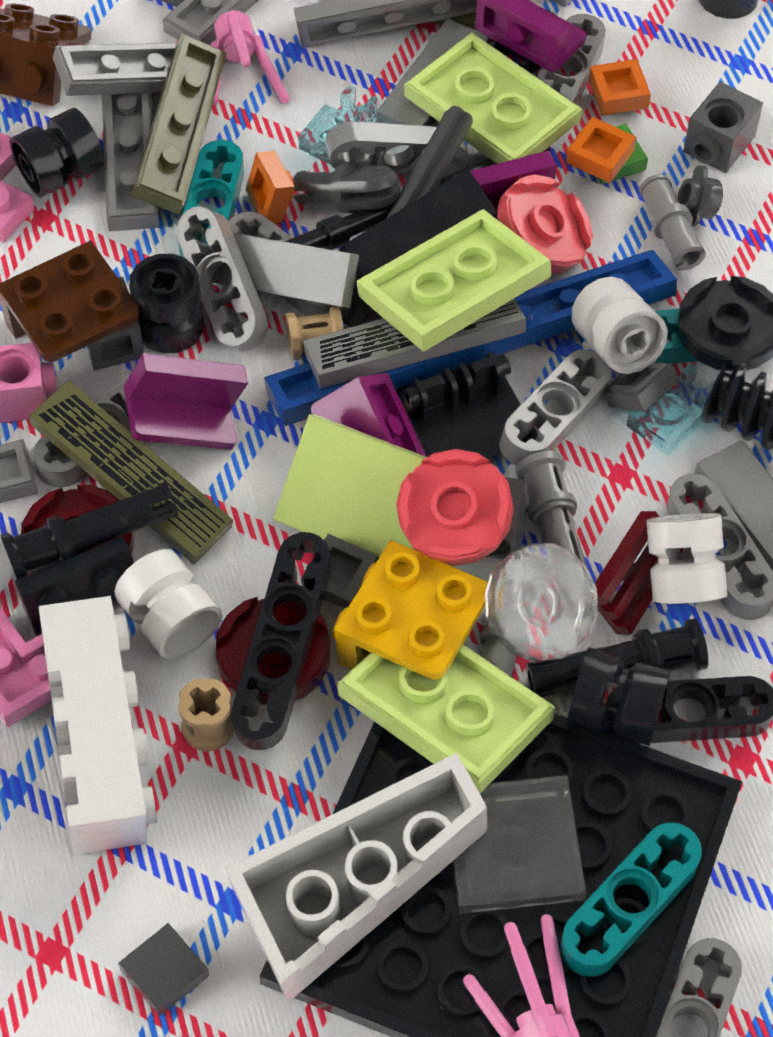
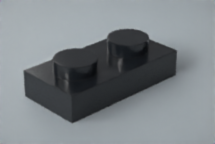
[14,536,134,636]

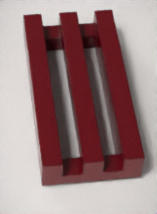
[587,511,684,635]

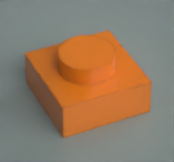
[589,59,651,116]
[566,117,636,183]
[246,150,295,224]

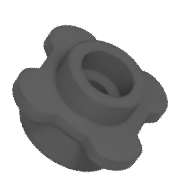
[678,165,723,227]

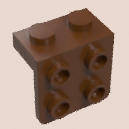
[0,3,92,106]
[0,240,140,362]

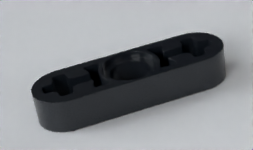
[605,676,773,744]

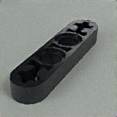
[231,532,332,750]

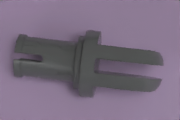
[293,162,400,214]

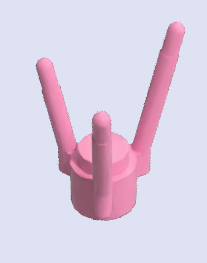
[210,10,290,105]
[463,914,580,1037]

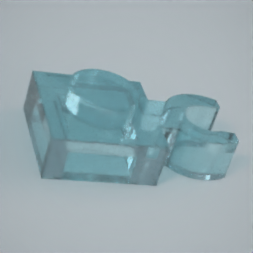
[298,86,378,165]
[626,364,716,456]

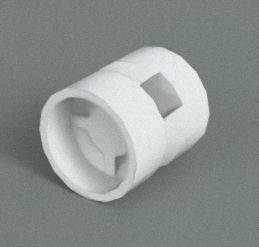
[571,276,668,374]
[646,513,727,604]
[114,549,222,660]

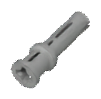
[515,451,597,619]

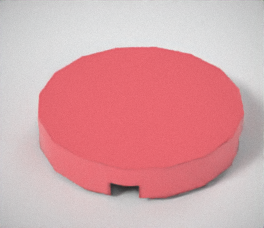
[497,174,593,275]
[396,449,514,566]

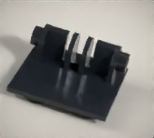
[396,352,538,460]

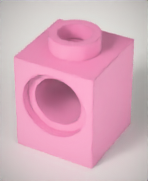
[0,342,57,423]

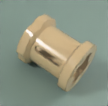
[285,306,344,361]
[178,678,234,752]

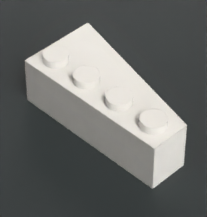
[38,596,157,856]
[225,753,487,1003]

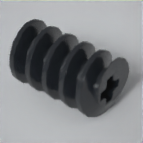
[701,363,773,450]

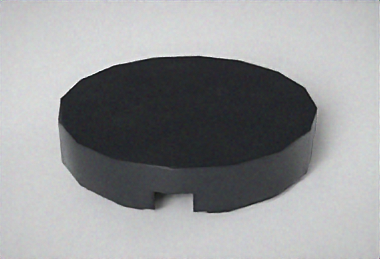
[677,276,773,372]

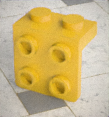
[332,540,490,680]

